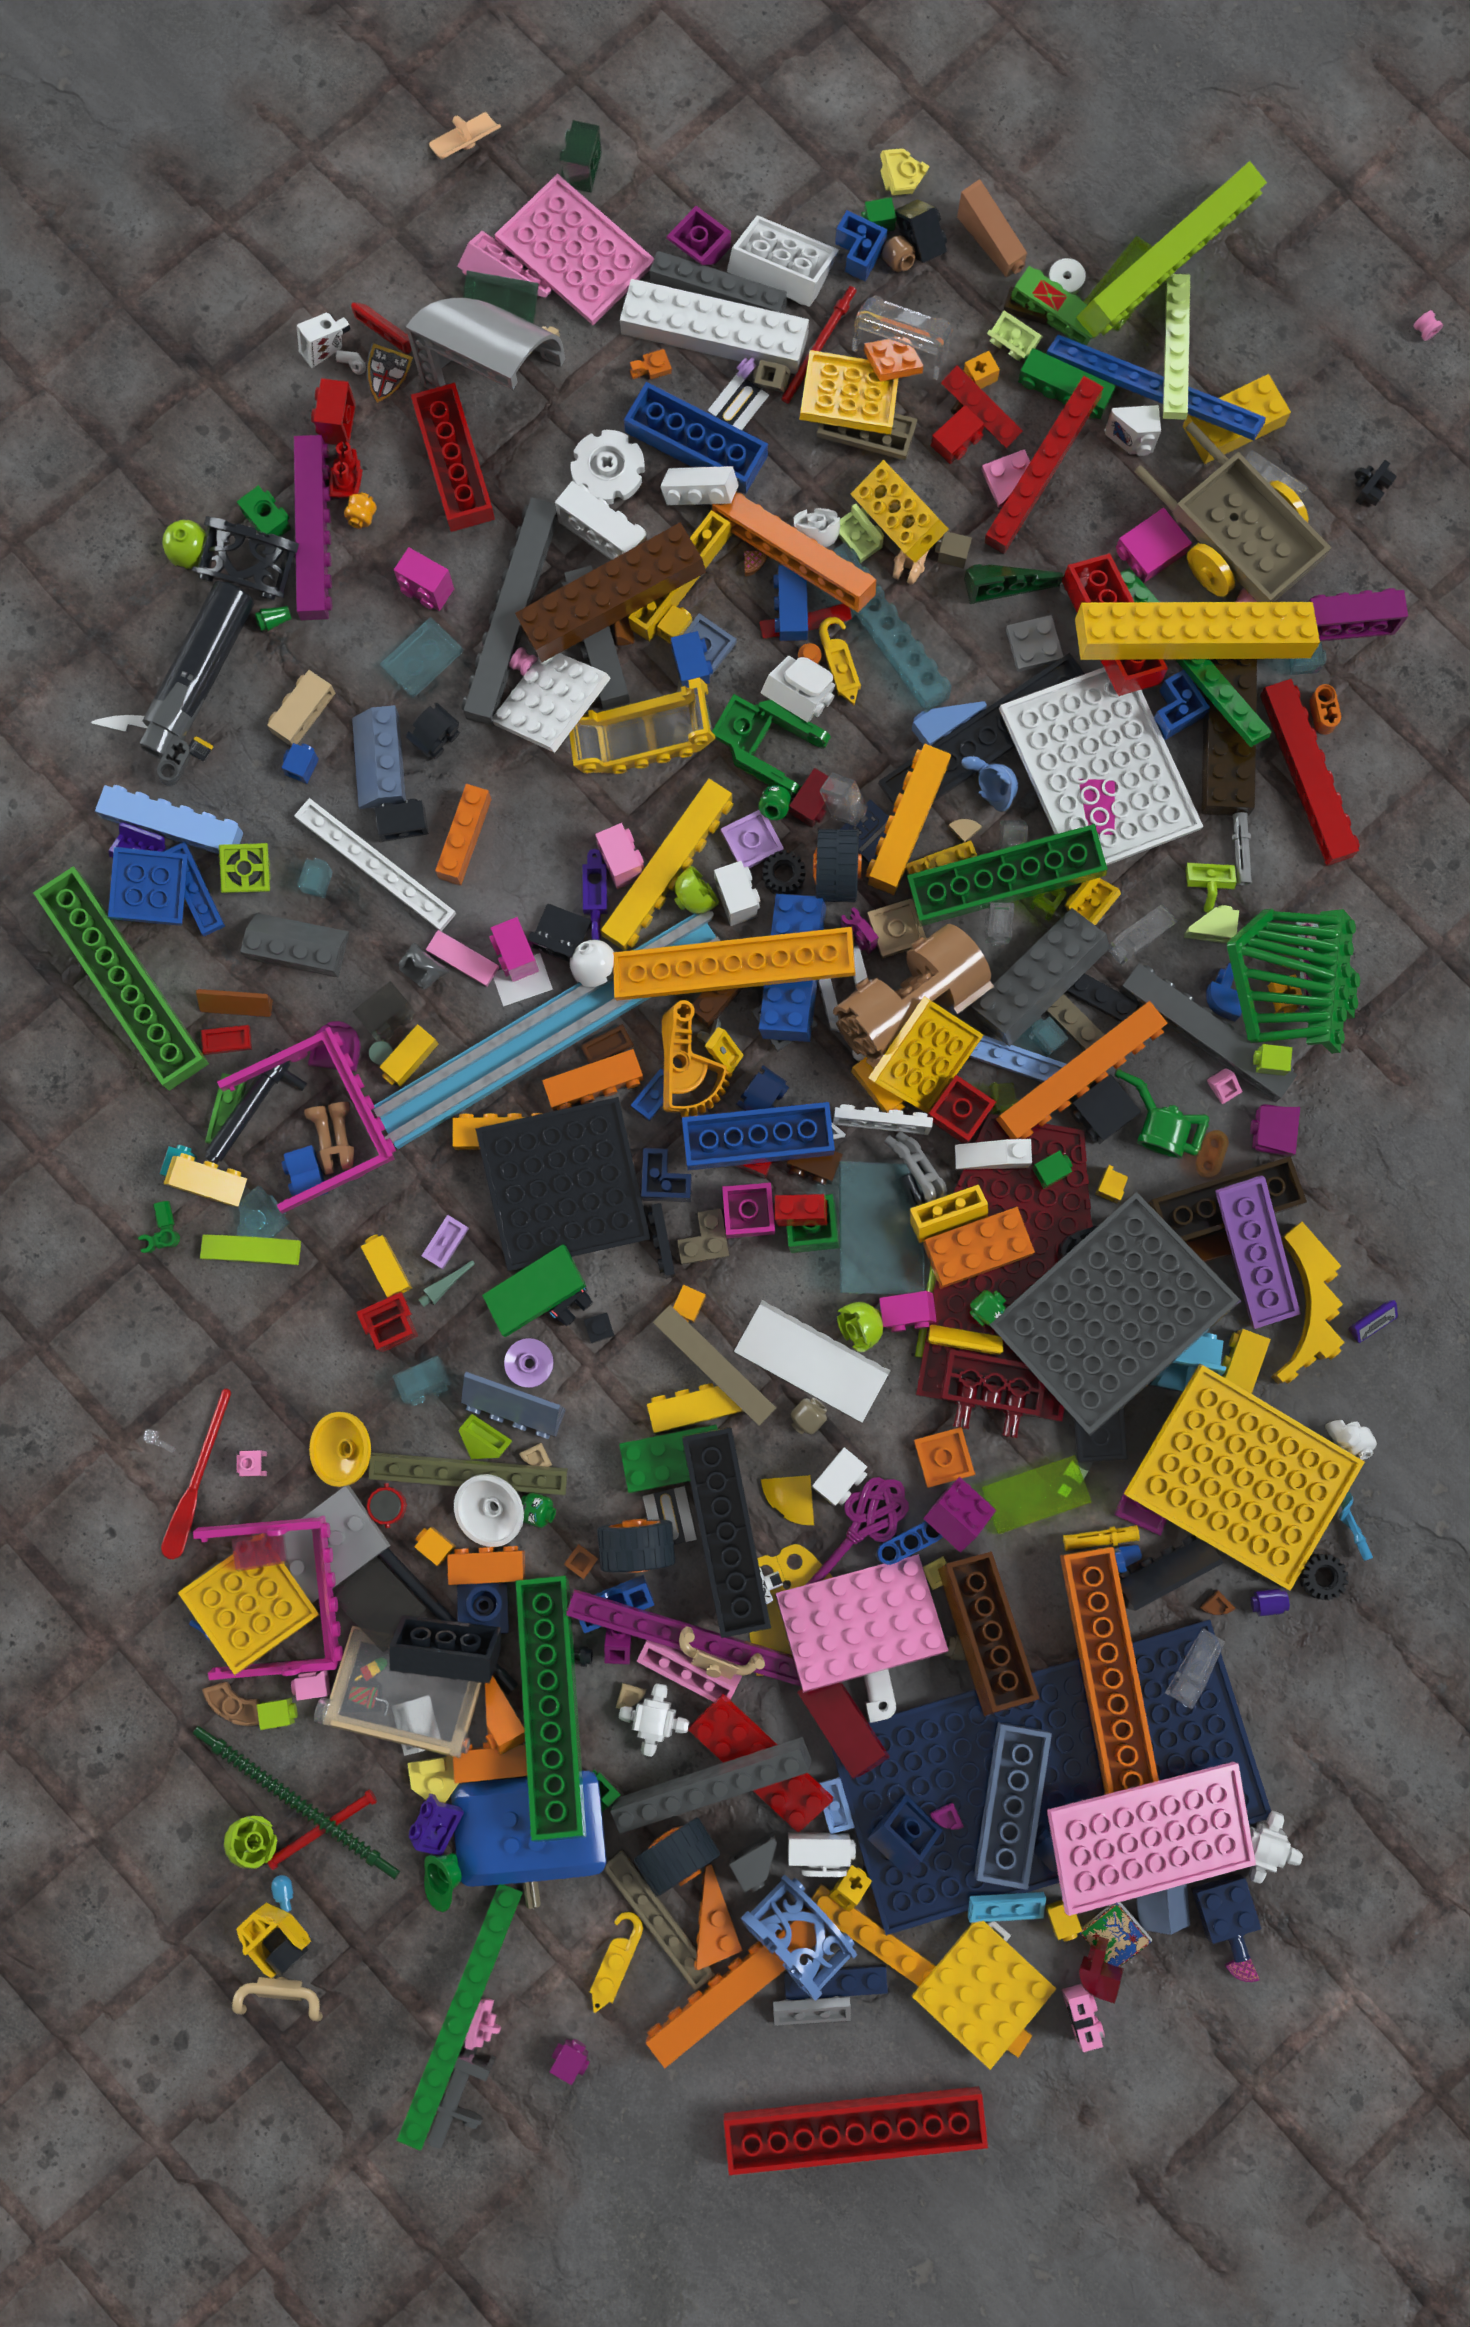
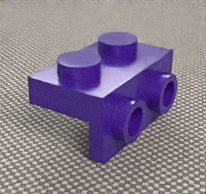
[109,822,166,858]

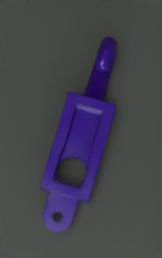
[582,849,608,940]

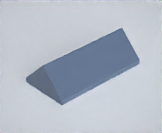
[1136,1884,1190,1935]

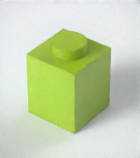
[1253,1044,1293,1076]
[257,1698,298,1730]

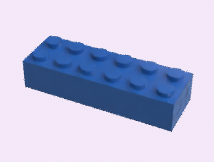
[624,382,768,494]
[759,894,827,1042]
[682,1102,835,1170]

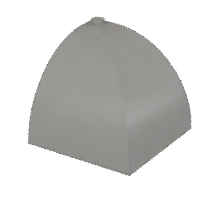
[406,298,565,390]

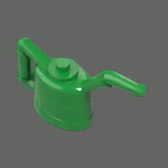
[1114,1069,1210,1159]

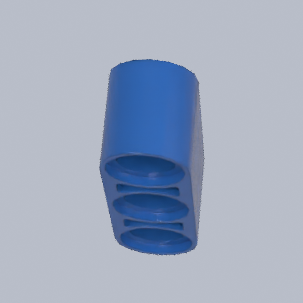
[877,1521,943,1565]

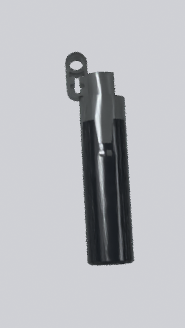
[140,581,255,786]

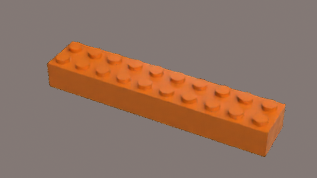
[1060,1547,1159,1795]

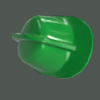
[424,1853,462,1912]

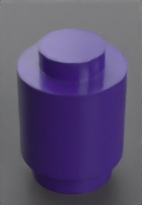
[1250,1589,1290,1617]

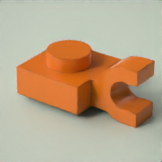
[630,349,672,380]

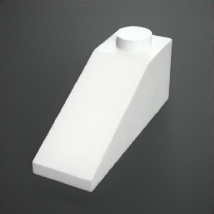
[955,1139,1032,1169]

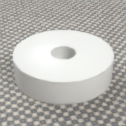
[1048,258,1086,295]

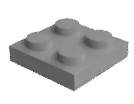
[1006,615,1063,672]

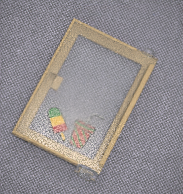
[314,1626,482,1758]

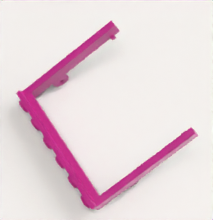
[217,1027,396,1214]
[193,1516,343,1680]

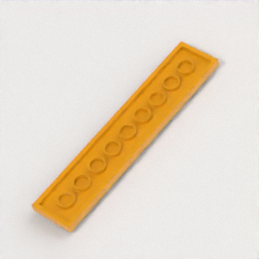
[613,927,856,1001]

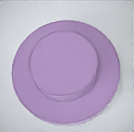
[737,358,757,380]

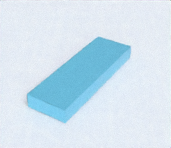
[968,1892,1046,1923]

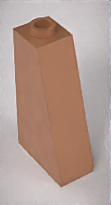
[957,179,1027,278]

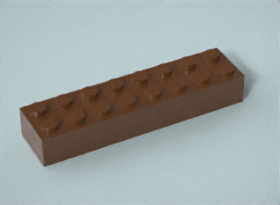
[515,522,706,663]

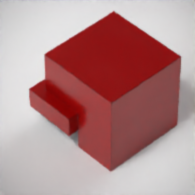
[356,1292,418,1352]

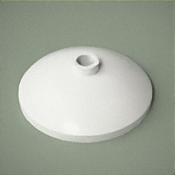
[454,1474,524,1547]

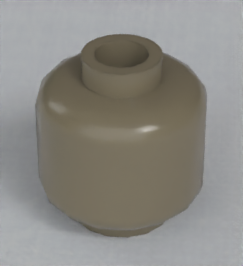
[791,1398,827,1434]

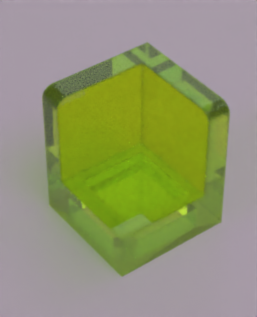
[989,1082,1019,1114]

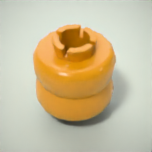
[344,492,377,529]

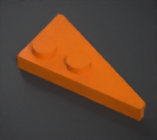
[694,1864,742,1970]

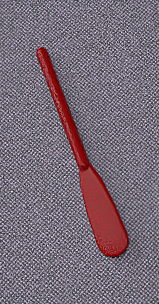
[161,1389,231,1559]

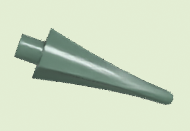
[418,1261,475,1307]

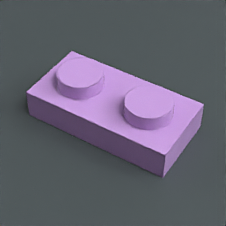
[422,1215,469,1269]

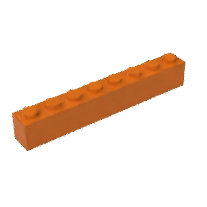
[712,492,876,612]
[996,1001,1168,1139]
[646,1907,826,2069]

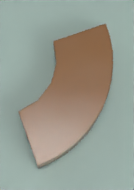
[202,1681,260,1726]

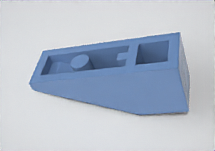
[912,701,987,746]

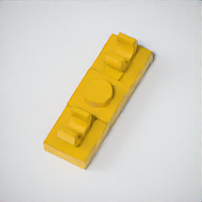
[905,840,977,875]

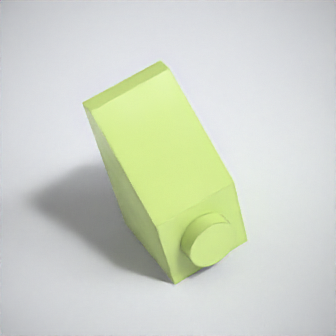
[1184,905,1239,944]

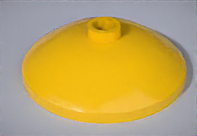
[309,1412,371,1487]

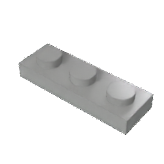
[773,1996,851,2025]

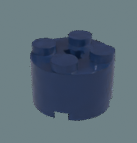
[736,1065,789,1111]

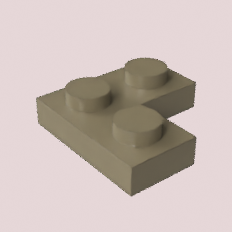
[677,1208,729,1265]

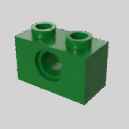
[236,485,291,537]

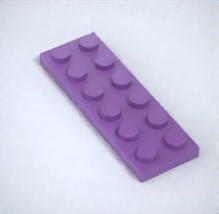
[1215,1175,1301,1329]

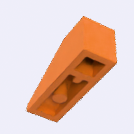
[485,1675,525,1755]

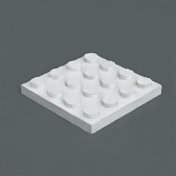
[493,653,611,753]

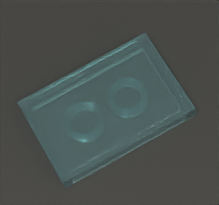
[380,617,463,698]

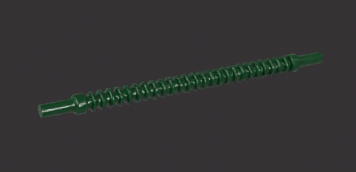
[193,1726,401,1880]

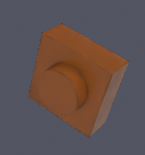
[564,1544,599,1579]

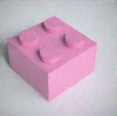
[595,823,645,889]

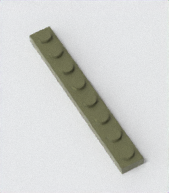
[369,1453,568,1495]

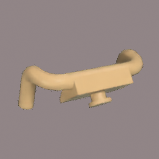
[679,1626,765,1679]
[232,1977,322,2022]

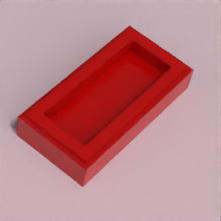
[201,1025,252,1055]

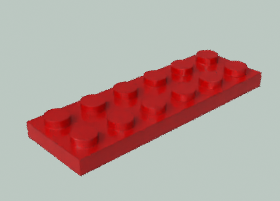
[688,1694,833,1833]

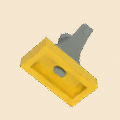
[697,1019,744,1073]

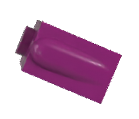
[1250,1104,1300,1157]

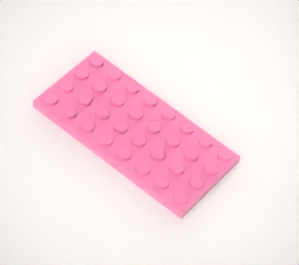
[1047,1762,1256,1916]

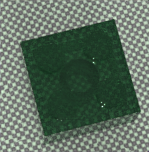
[559,120,602,193]

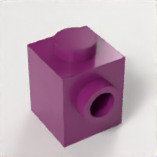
[604,1628,632,1665]
[550,2039,590,2086]

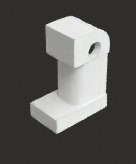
[864,1669,896,1723]

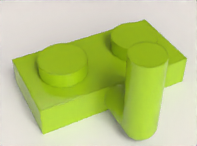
[1186,863,1237,913]

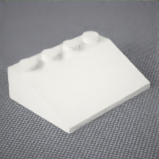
[727,215,839,307]

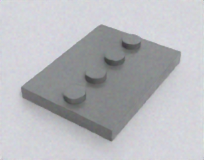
[269,1486,391,1604]

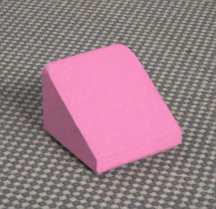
[1207,1068,1243,1104]

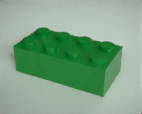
[619,1425,717,1493]

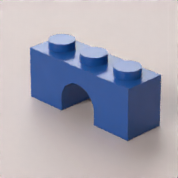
[578,1575,654,1634]

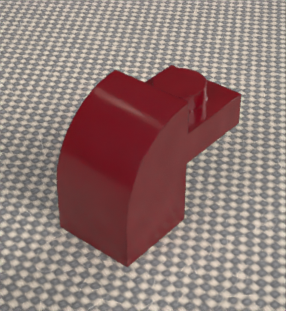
[1079,1936,1124,2004]

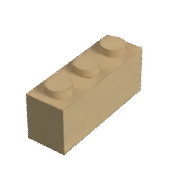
[267,670,336,746]

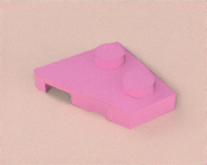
[981,449,1030,508]

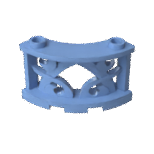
[741,1874,857,2001]

